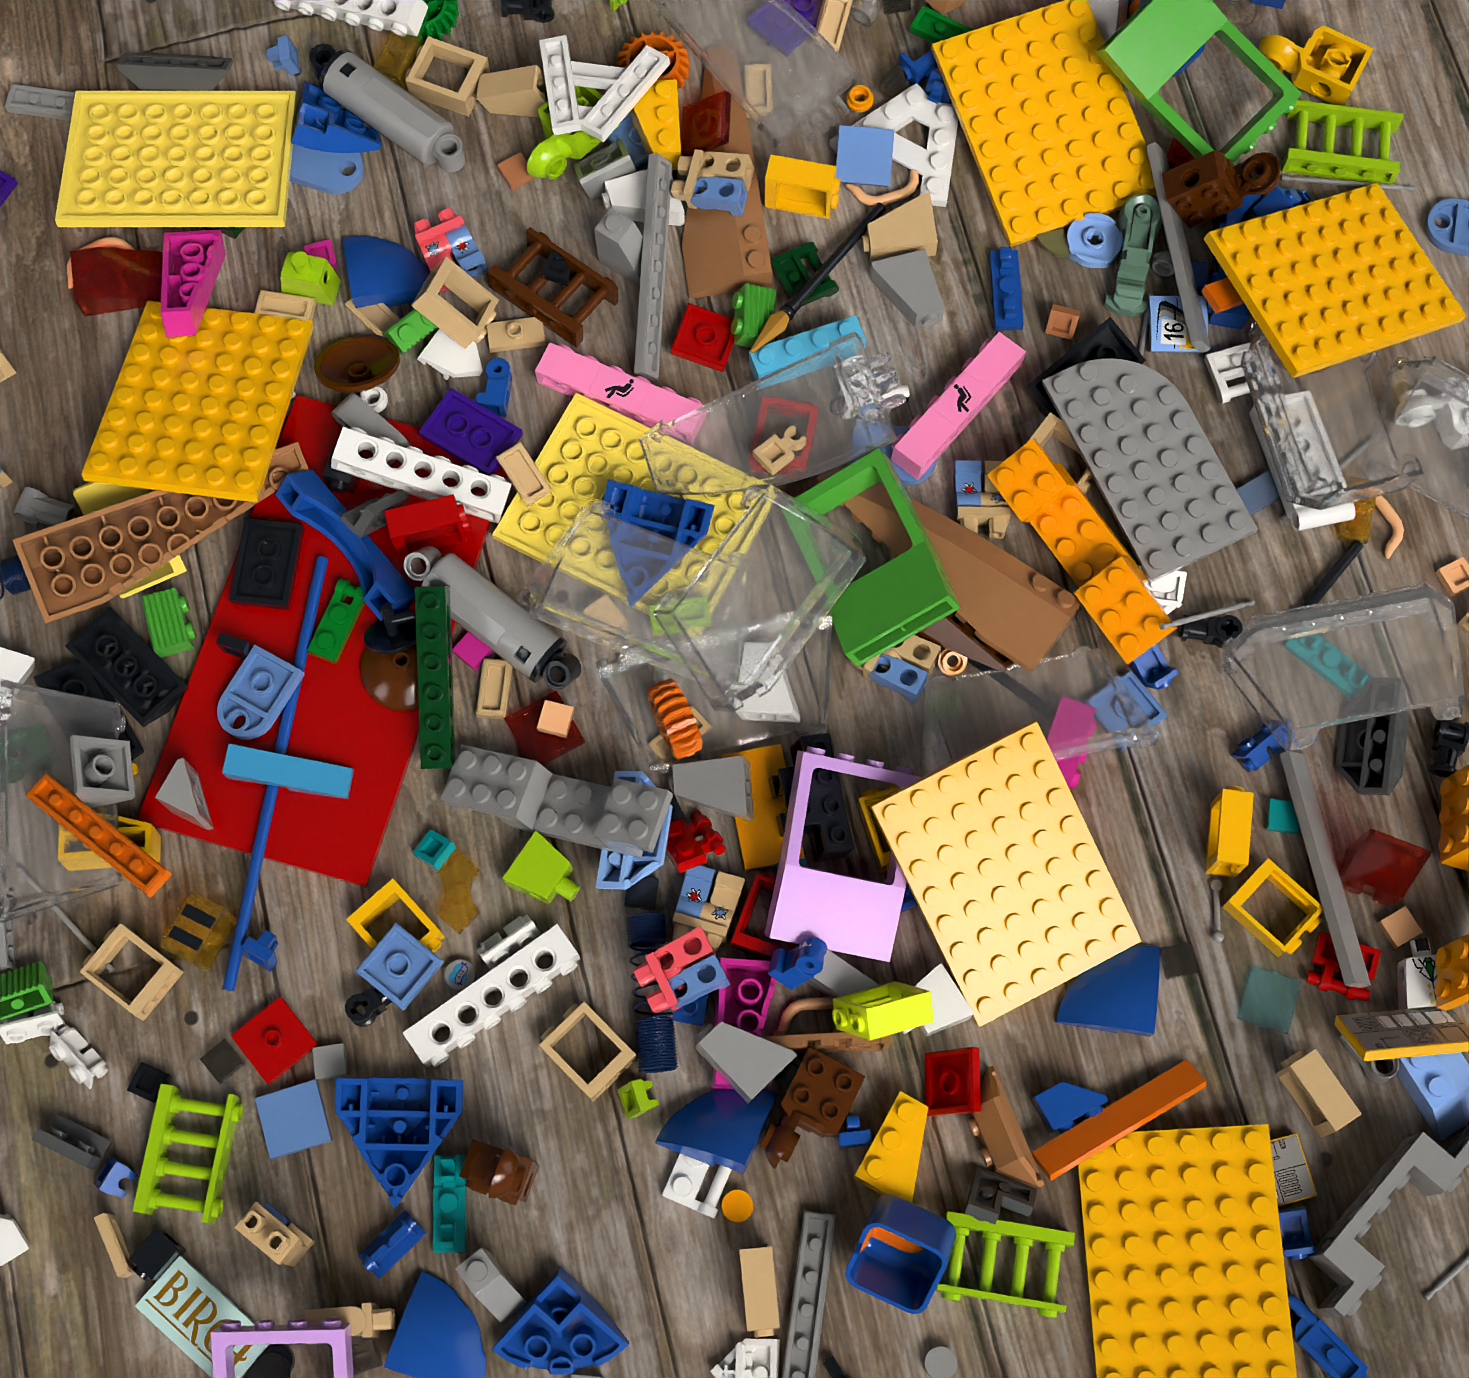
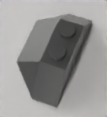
[117,53,233,91]
[1335,678,1409,796]

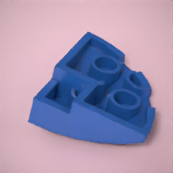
[291,81,381,153]
[343,236,440,308]
[1055,946,1160,1037]
[655,1089,778,1174]
[492,1266,629,1375]
[384,1272,486,1378]

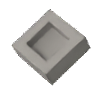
[312,1043,349,1080]

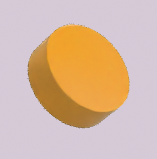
[721,1190,753,1223]

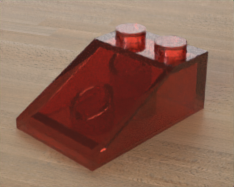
[70,247,163,317]
[1339,828,1431,906]

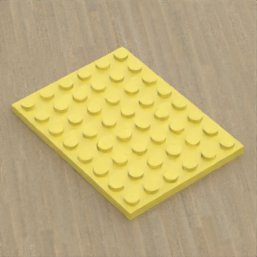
[55,91,297,227]
[492,393,779,640]

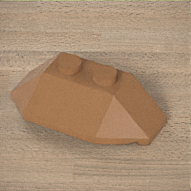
[967,1065,1045,1189]

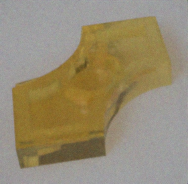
[436,849,480,935]

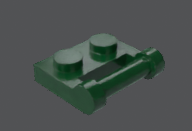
[770,242,839,307]

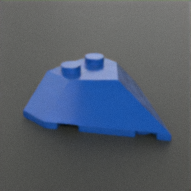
[601,480,715,607]
[335,1077,464,1209]

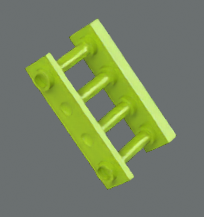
[1282,99,1404,184]
[132,1084,244,1225]
[935,1211,1075,1318]

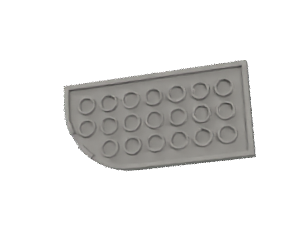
[1042,358,1258,583]

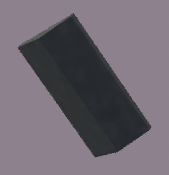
[1026,317,1146,419]
[65,607,188,727]
[33,659,144,761]

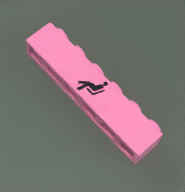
[891,332,1026,480]
[535,343,706,446]

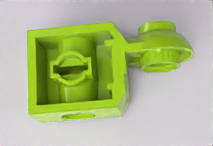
[527,86,620,179]

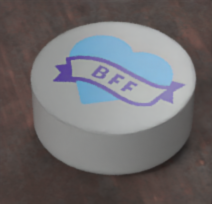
[444,959,476,992]

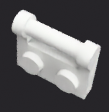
[1204,340,1276,404]
[662,1154,732,1219]

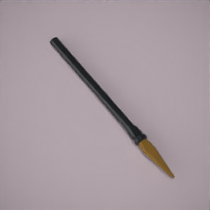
[750,202,886,353]

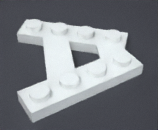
[539,35,670,142]
[829,83,959,207]

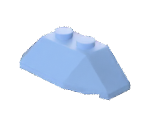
[596,771,673,890]
[1396,1052,1469,1141]

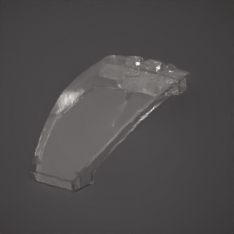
[650,0,858,148]
[639,331,906,495]

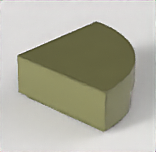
[1035,229,1070,258]

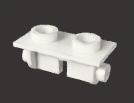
[477,914,541,970]
[0,1001,66,1044]
[49,1025,108,1089]

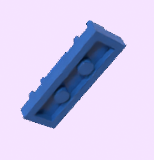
[989,247,1024,331]

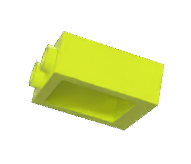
[832,981,934,1040]

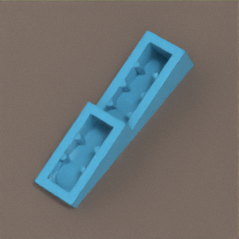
[222,744,354,799]

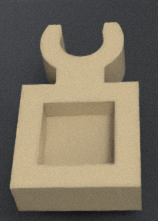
[753,426,806,476]

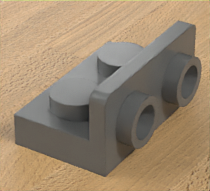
[341,489,410,538]
[31,1115,112,1170]

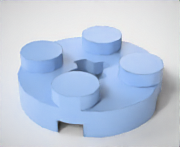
[1066,213,1123,269]

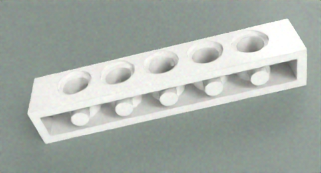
[273,0,428,37]
[331,427,511,524]
[403,924,580,1067]

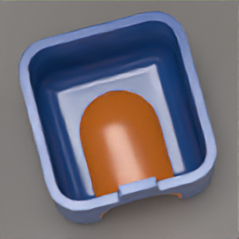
[845,1194,956,1314]

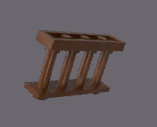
[487,227,618,348]

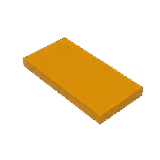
[722,744,805,872]

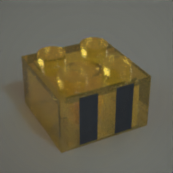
[160,892,237,973]

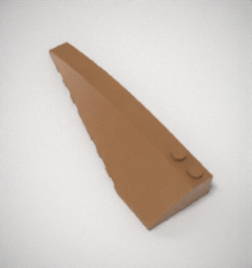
[682,45,772,299]
[12,442,308,624]
[815,463,1082,673]

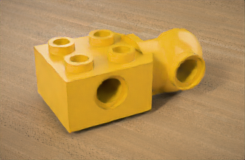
[1258,25,1374,106]

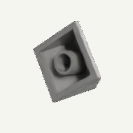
[573,139,638,200]
[70,735,135,808]
[155,758,214,830]

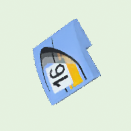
[1148,296,1208,352]

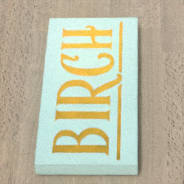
[135,1255,272,1378]

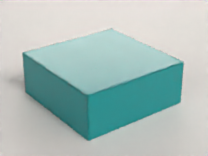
[1266,798,1299,834]
[412,829,456,871]

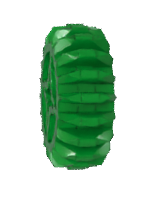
[398,0,459,46]

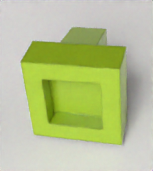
[618,1079,659,1120]

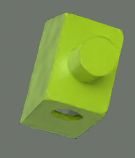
[280,251,341,306]
[502,831,581,904]

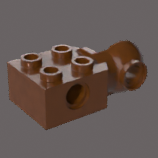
[1162,151,1280,228]
[759,1047,866,1169]
[459,1139,539,1206]

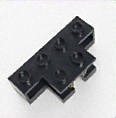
[768,733,855,862]

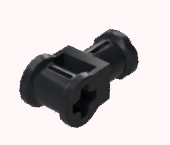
[501,0,555,23]
[1180,615,1243,649]
[1429,714,1469,778]
[345,986,392,1027]

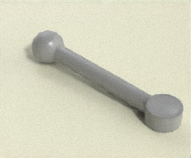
[1209,879,1224,943]

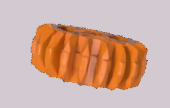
[617,30,690,89]
[647,678,702,759]

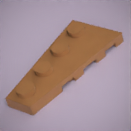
[764,1030,892,1053]

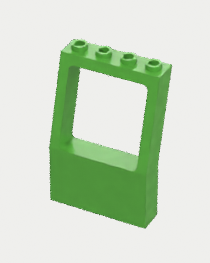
[1096,0,1302,166]
[780,448,961,666]

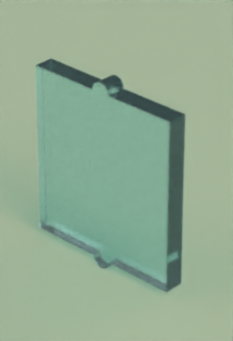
[1237,966,1301,1034]

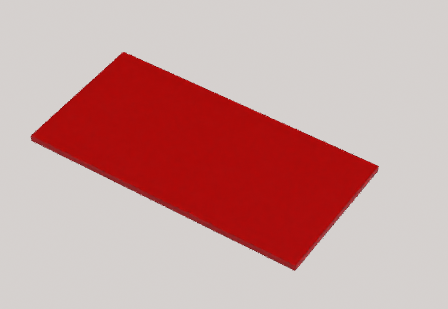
[137,395,507,888]

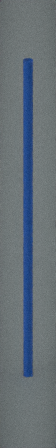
[222,556,328,991]

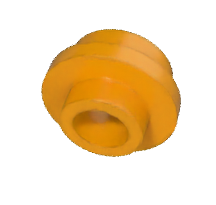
[846,85,874,112]
[937,648,967,676]

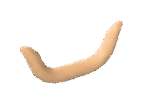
[845,170,919,206]
[67,236,141,289]
[1348,488,1404,559]
[777,997,834,1031]

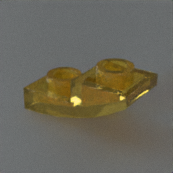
[1337,478,1377,544]

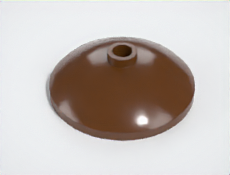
[314,334,400,393]
[360,643,419,712]

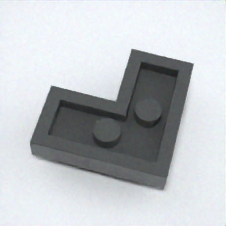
[965,1166,1037,1224]

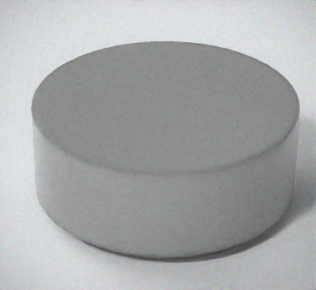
[924,1346,957,1378]

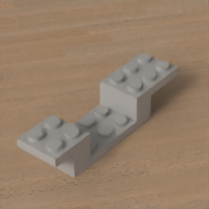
[440,744,673,858]
[1307,1123,1469,1318]

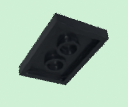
[229,518,305,610]

